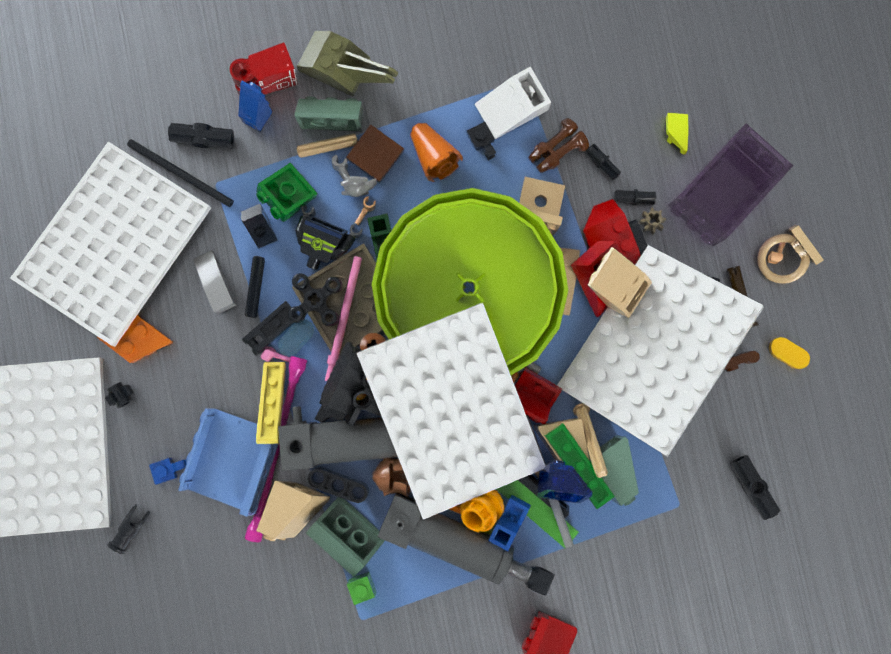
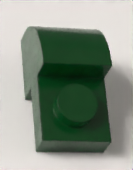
[367,213,391,259]

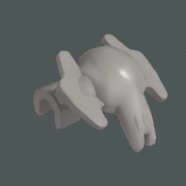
[332,155,377,197]

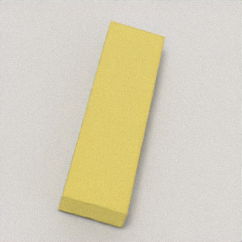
[256,362,286,444]

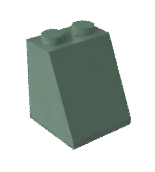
[588,435,639,506]

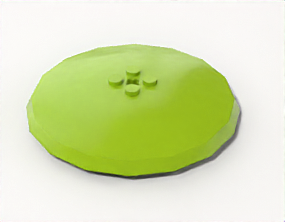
[372,188,569,375]

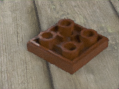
[346,125,404,183]

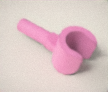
[261,346,291,363]

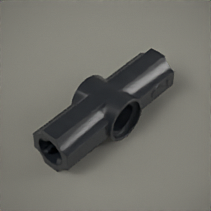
[168,123,234,148]
[730,455,780,520]

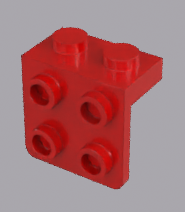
[515,367,562,424]
[522,611,577,654]

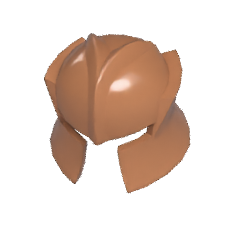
[372,458,410,497]

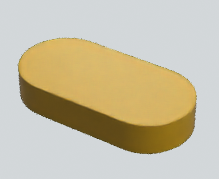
[769,337,810,369]

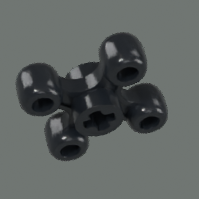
[288,273,343,327]

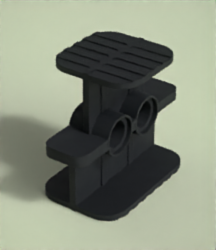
[321,342,382,426]

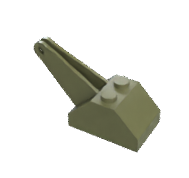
[297,31,398,97]

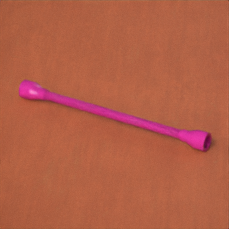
[245,356,307,542]

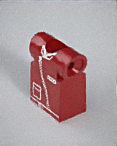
[229,42,298,96]

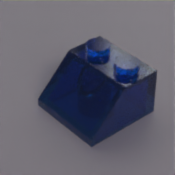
[537,460,592,504]

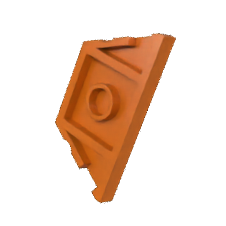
[97,315,174,363]

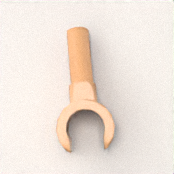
[355,196,376,225]
[767,242,786,264]

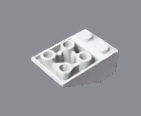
[475,66,551,139]

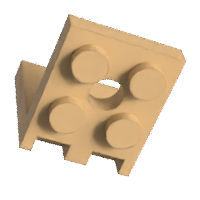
[519,177,565,235]

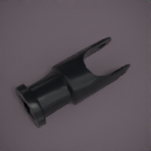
[107,504,150,554]

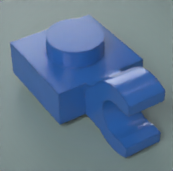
[149,457,187,485]

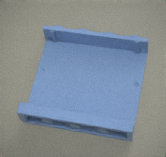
[178,408,279,517]

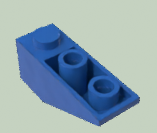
[238,80,272,132]

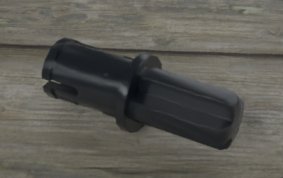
[585,143,621,180]
[614,189,656,205]

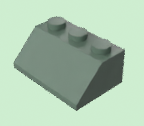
[295,96,363,132]
[306,497,385,577]

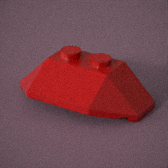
[583,199,641,265]

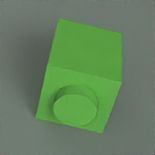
[347,572,376,605]

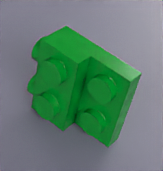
[256,163,318,222]

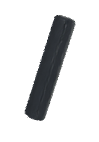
[245,256,265,318]

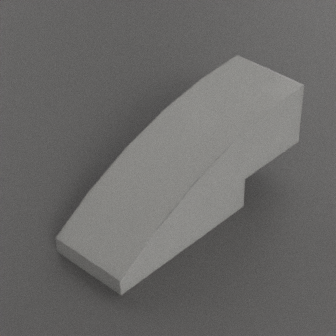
[194,250,237,314]

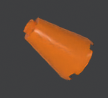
[410,123,463,182]

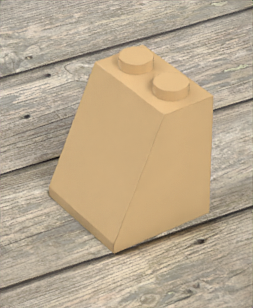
[534,418,589,478]
[256,481,330,541]

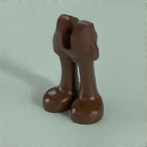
[528,118,589,173]

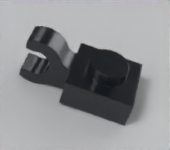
[467,122,496,160]

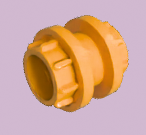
[460,490,504,532]

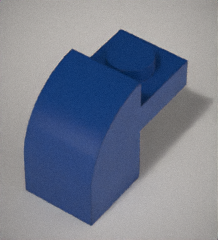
[488,495,531,551]

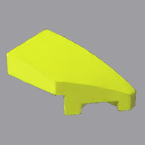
[666,113,688,155]

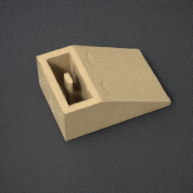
[588,247,652,318]

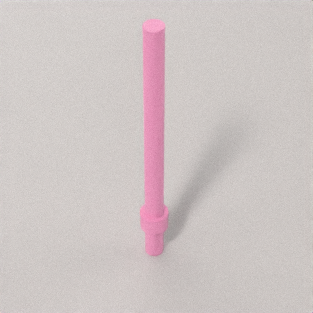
[325,256,362,381]

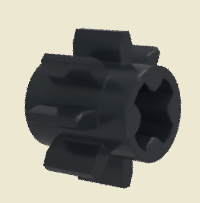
[105,382,134,408]

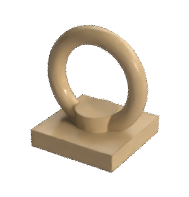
[757,224,824,284]

